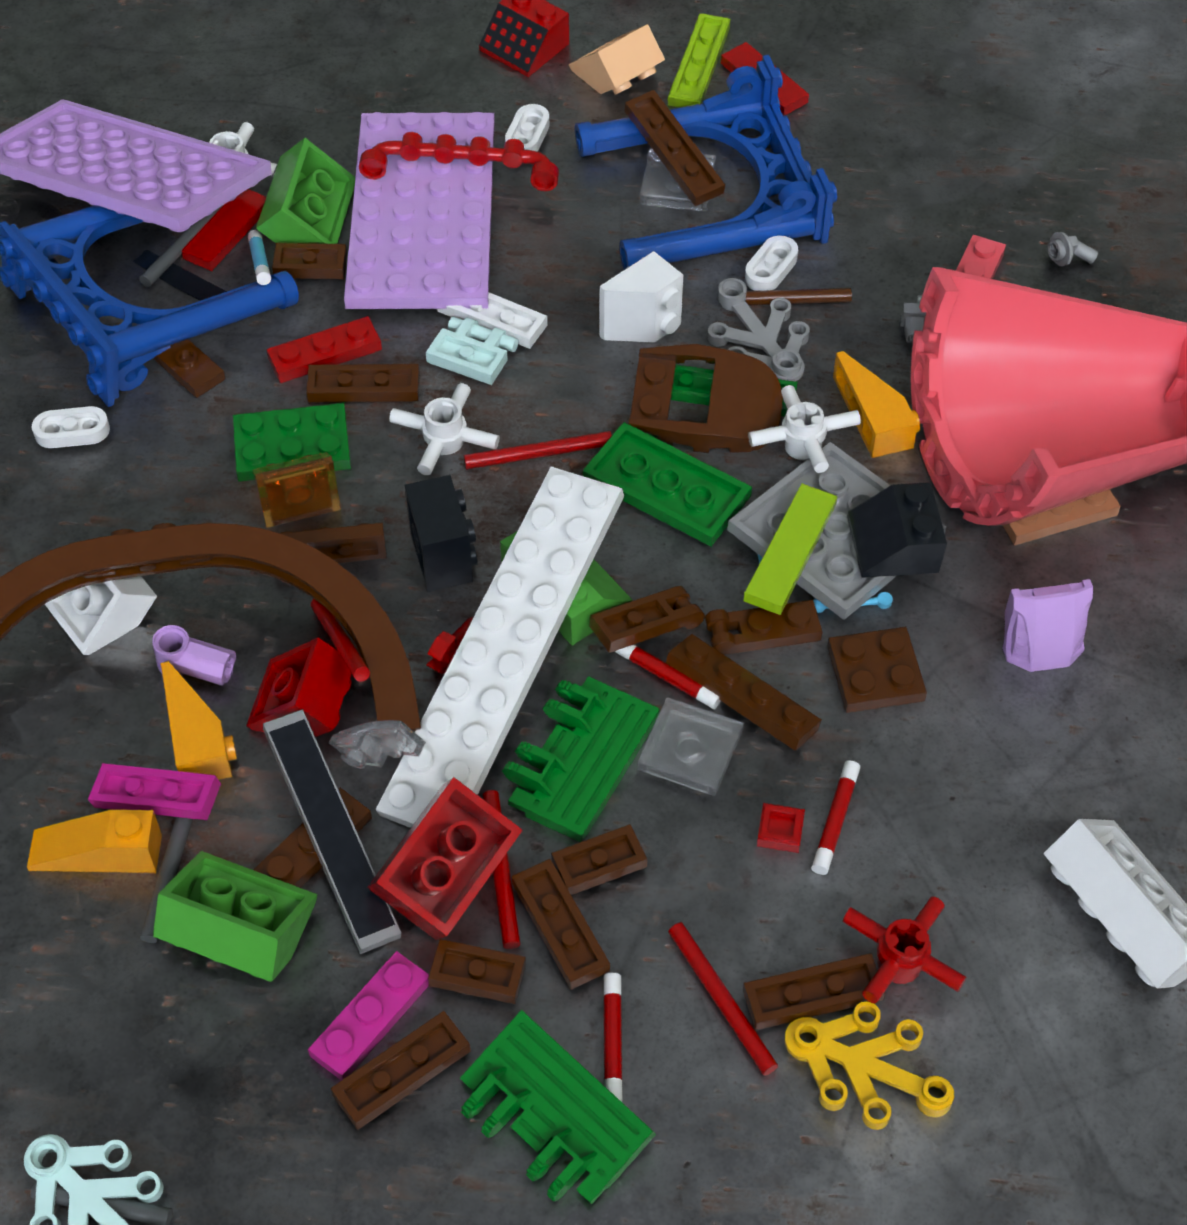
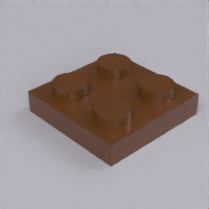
[827,627,927,713]

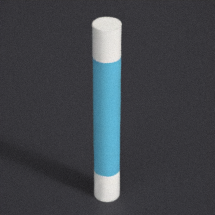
[248,230,271,285]

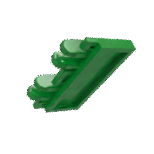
[502,676,660,843]
[460,1010,656,1204]

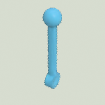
[813,592,893,613]

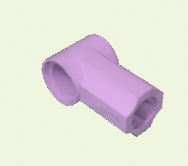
[152,625,236,686]

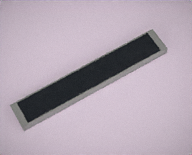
[263,709,402,954]

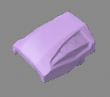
[1002,579,1093,672]

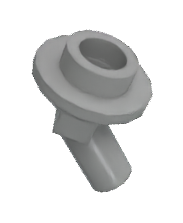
[1047,231,1098,267]

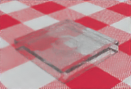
[640,149,716,212]
[637,697,744,796]

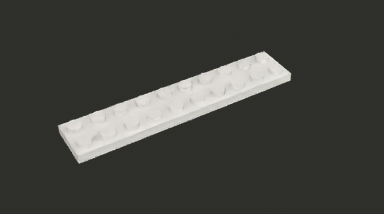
[376,467,624,828]

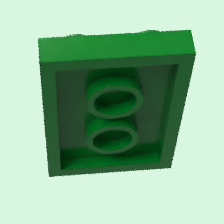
[233,403,351,482]

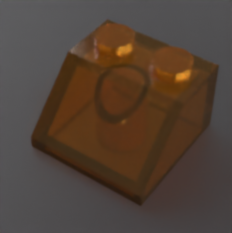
[252,452,341,528]

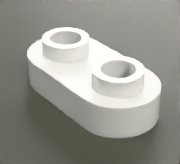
[505,104,550,151]
[745,236,798,291]
[32,406,110,448]

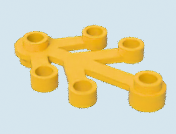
[784,1001,954,1130]

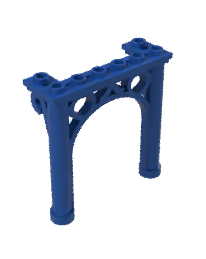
[574,55,837,270]
[0,205,299,407]

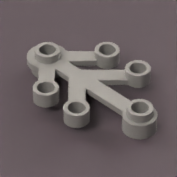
[707,278,810,381]

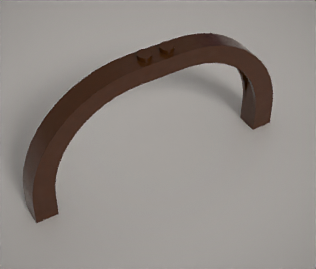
[0,523,421,744]

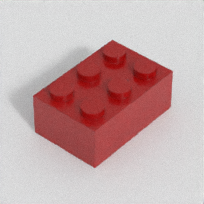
[367,777,523,940]

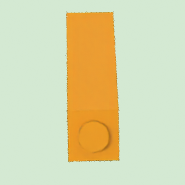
[833,351,920,458]
[161,661,237,780]
[27,810,162,873]

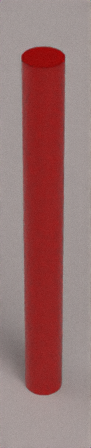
[463,431,612,470]
[311,599,370,682]
[482,790,521,949]
[668,922,778,1076]

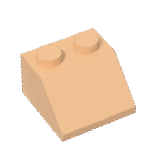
[568,24,665,95]

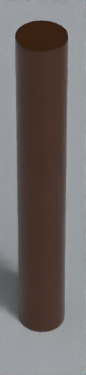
[745,288,852,305]

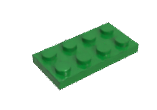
[583,422,752,547]

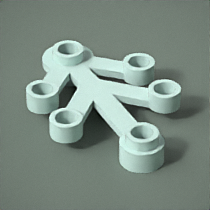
[24,1134,164,1225]

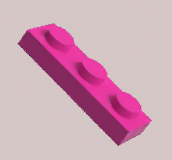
[88,763,221,820]
[308,951,429,1081]

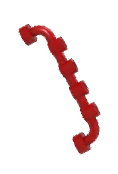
[359,132,559,191]

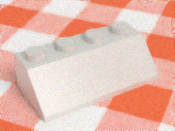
[1043,819,1187,989]

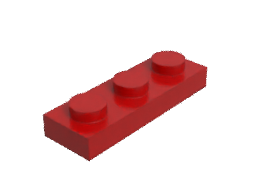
[266,316,382,383]

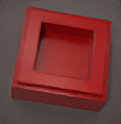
[757,803,805,853]

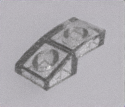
[329,720,426,769]

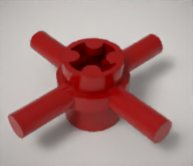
[842,896,967,1004]

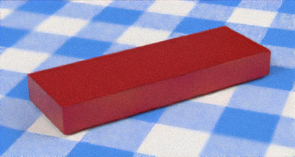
[721,42,809,115]
[181,189,266,271]

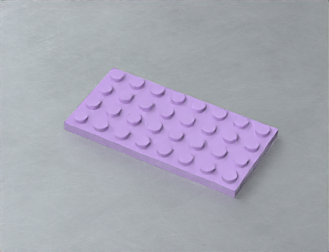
[0,99,272,232]
[344,112,495,309]

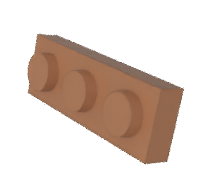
[1002,489,1121,546]

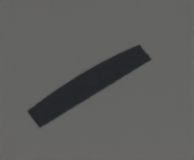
[133,250,227,301]

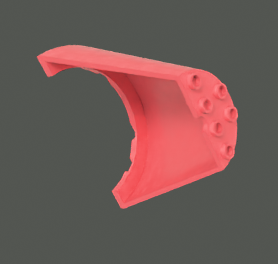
[911,267,1187,526]

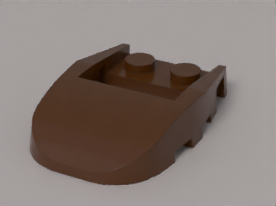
[629,344,783,453]

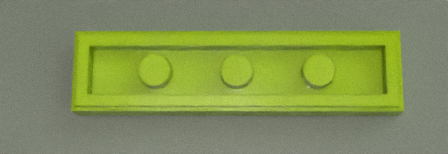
[667,13,731,108]
[743,483,838,615]

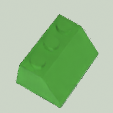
[256,138,356,244]
[500,531,633,646]
[153,851,317,982]

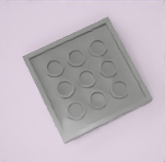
[727,442,947,620]

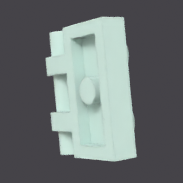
[426,316,519,385]

